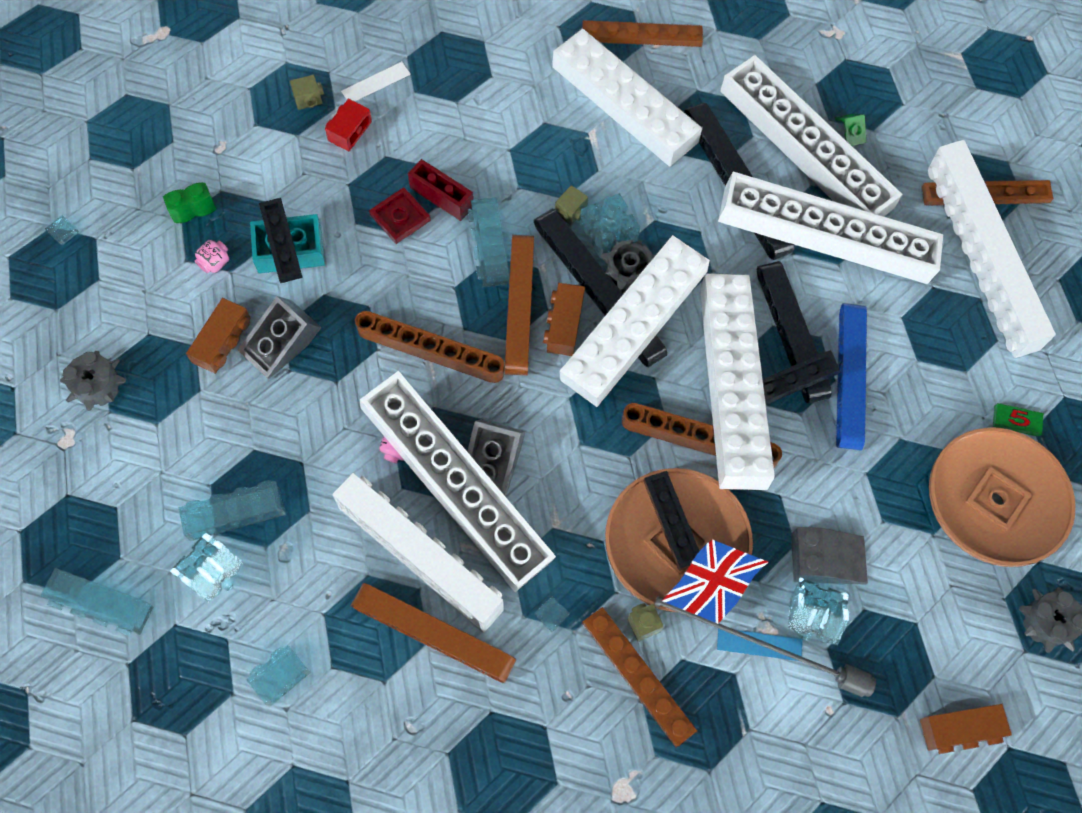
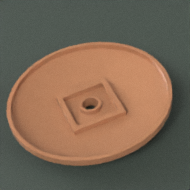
[929,428,1076,567]
[605,468,753,612]

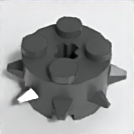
[600,240,657,293]
[60,351,126,411]
[1019,587,1082,653]

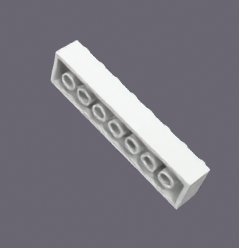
[553,28,702,167]
[560,235,710,407]
[332,473,504,633]

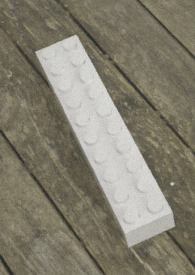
[720,55,903,217]
[928,140,1056,358]
[718,172,943,284]
[700,274,775,490]
[360,371,556,592]

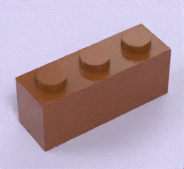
[543,282,585,356]
[186,298,251,374]
[920,704,1012,754]

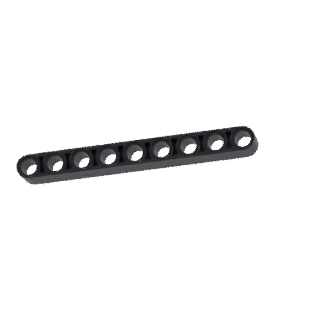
[684,103,794,260]
[533,209,667,368]

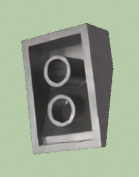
[238,296,322,379]
[467,419,526,497]
[791,527,868,585]

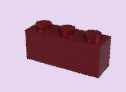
[408,159,474,221]

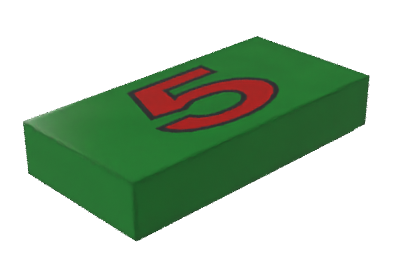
[993,403,1044,437]

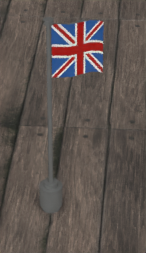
[654,540,876,697]

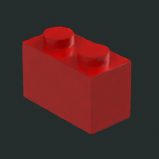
[325,98,372,152]

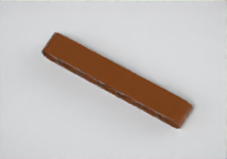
[505,235,534,376]
[355,311,504,383]
[622,403,782,468]
[351,583,516,683]

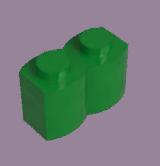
[163,182,216,224]

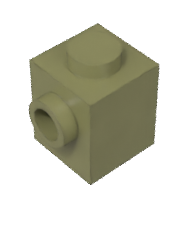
[290,75,324,110]
[555,185,588,226]
[627,603,664,642]

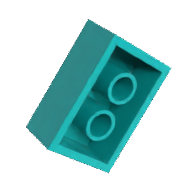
[250,214,325,274]

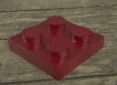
[369,187,431,244]

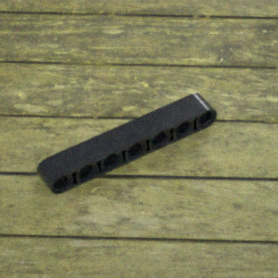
[757,261,832,404]

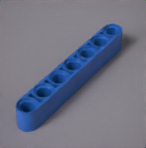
[836,303,867,451]

